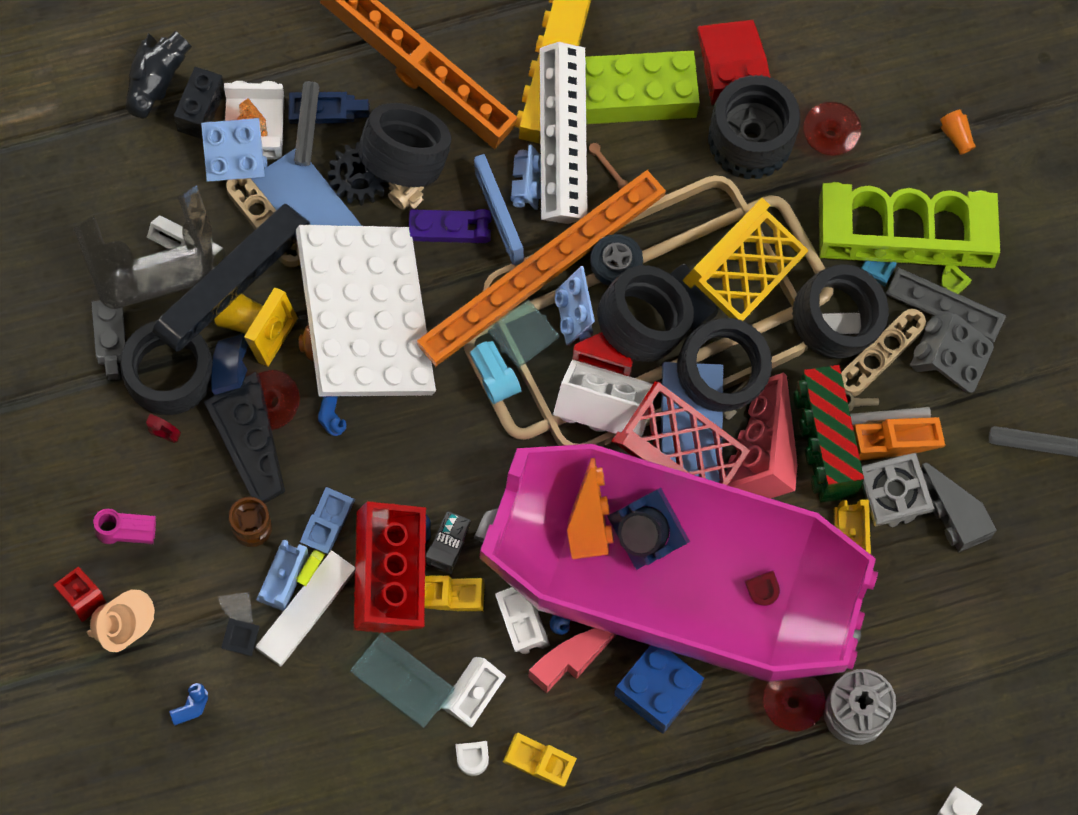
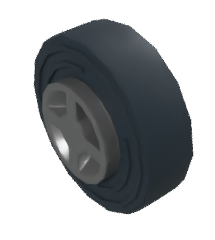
[590,234,644,286]

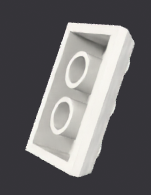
[553,360,654,437]

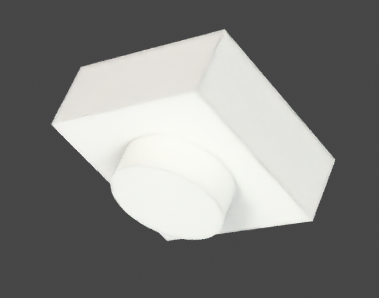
[937,786,982,815]

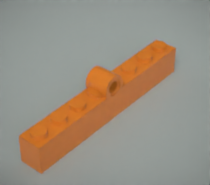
[320,0,518,149]

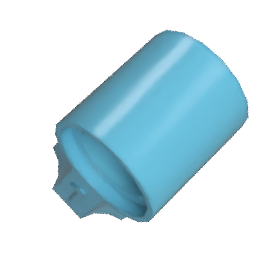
[470,341,521,404]

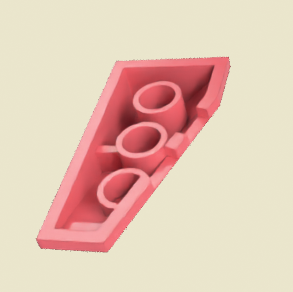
[727,373,798,499]

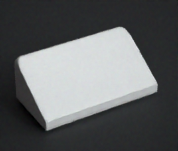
[441,657,506,727]

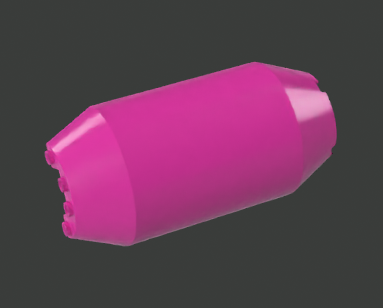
[480,444,878,682]

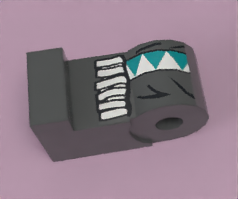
[426,511,471,575]

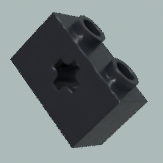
[174,67,225,139]

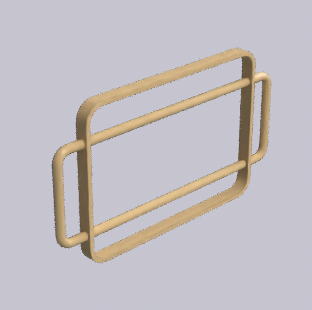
[463,175,834,447]

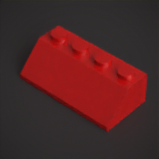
[354,501,426,633]

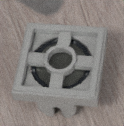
[861,452,934,527]

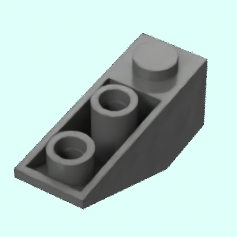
[921,462,996,553]

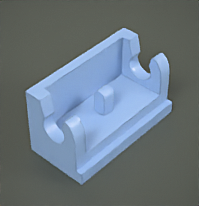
[256,540,309,611]

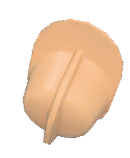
[87,589,155,652]

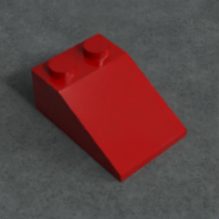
[697,20,770,105]

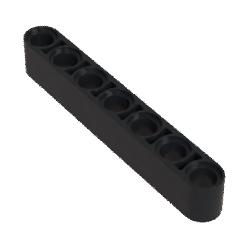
[152,204,310,352]

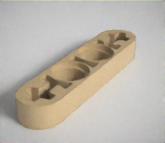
[226,178,300,267]
[841,309,926,396]

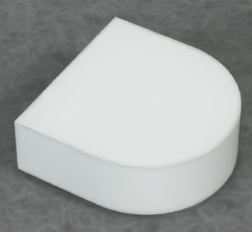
[456,741,489,776]

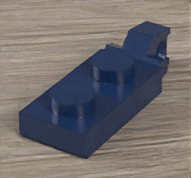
[289,92,370,124]

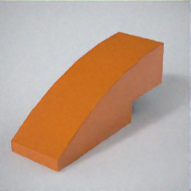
[853,417,945,460]

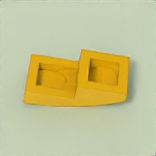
[425,575,485,611]
[503,733,577,787]

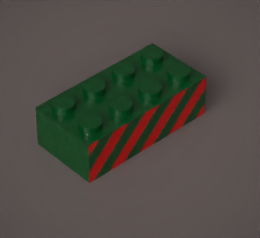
[793,365,864,503]

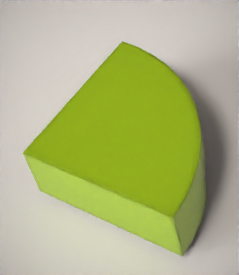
[941,265,972,294]

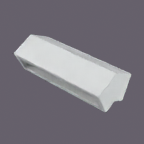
[147,215,225,270]

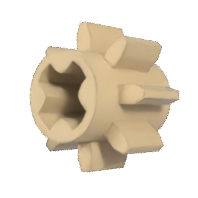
[388,182,424,209]

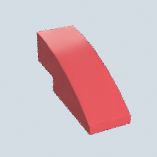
[528,628,616,693]

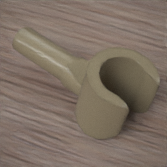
[845,391,879,411]

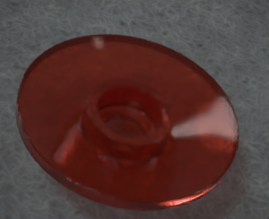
[803,102,861,156]
[259,370,300,430]
[763,676,826,732]

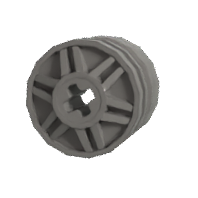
[824,669,896,745]

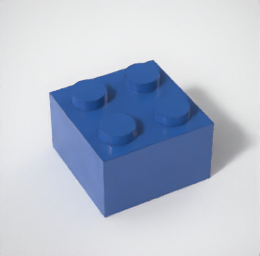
[614,645,705,734]

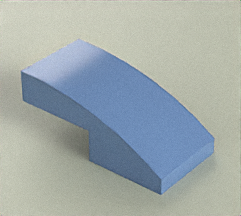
[300,487,355,554]

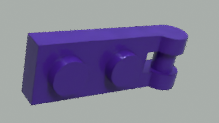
[409,209,492,243]

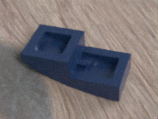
[211,334,248,395]

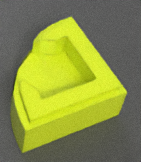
[296,549,325,587]

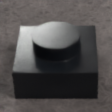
[221,618,260,656]

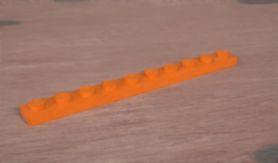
[417,170,666,367]

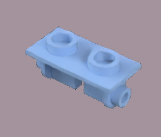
[511,145,541,210]

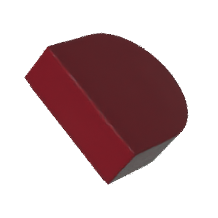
[745,570,780,606]

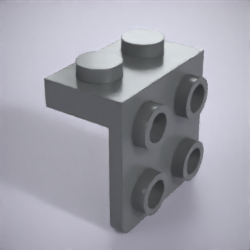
[910,313,994,393]

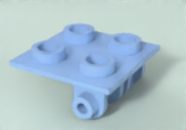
[201,118,267,181]
[555,266,595,345]

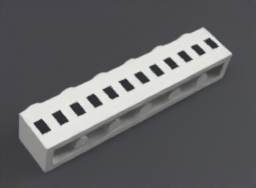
[540,42,588,224]

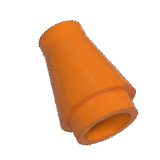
[940,109,976,155]

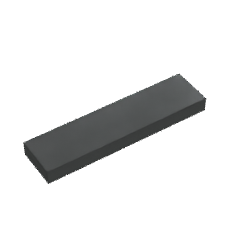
[885,267,1006,343]

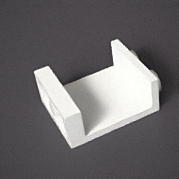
[224,81,284,159]

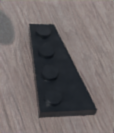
[204,372,285,504]

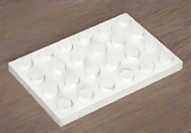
[296,225,436,396]

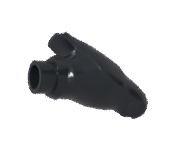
[126,31,192,119]

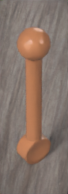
[589,143,628,189]

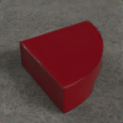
[146,414,181,443]

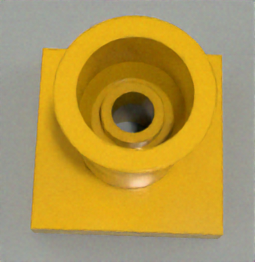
[214,287,298,367]

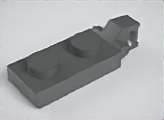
[92,298,126,381]

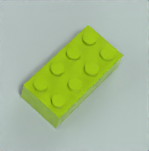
[585,51,700,124]

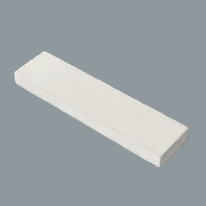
[256,550,355,667]

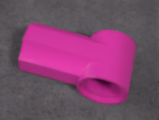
[93,509,156,544]

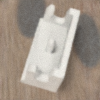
[495,587,550,654]

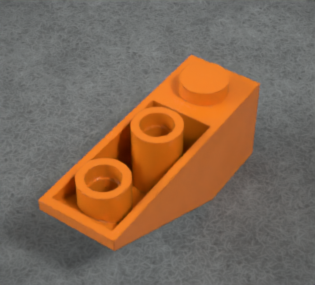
[567,458,614,559]

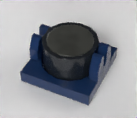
[607,487,690,570]

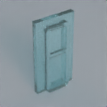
[350,632,455,728]

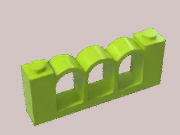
[819,182,1000,268]

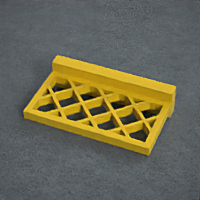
[682,198,809,321]

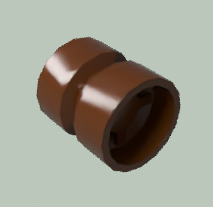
[229,497,272,547]

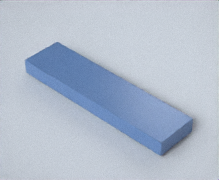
[474,154,524,266]

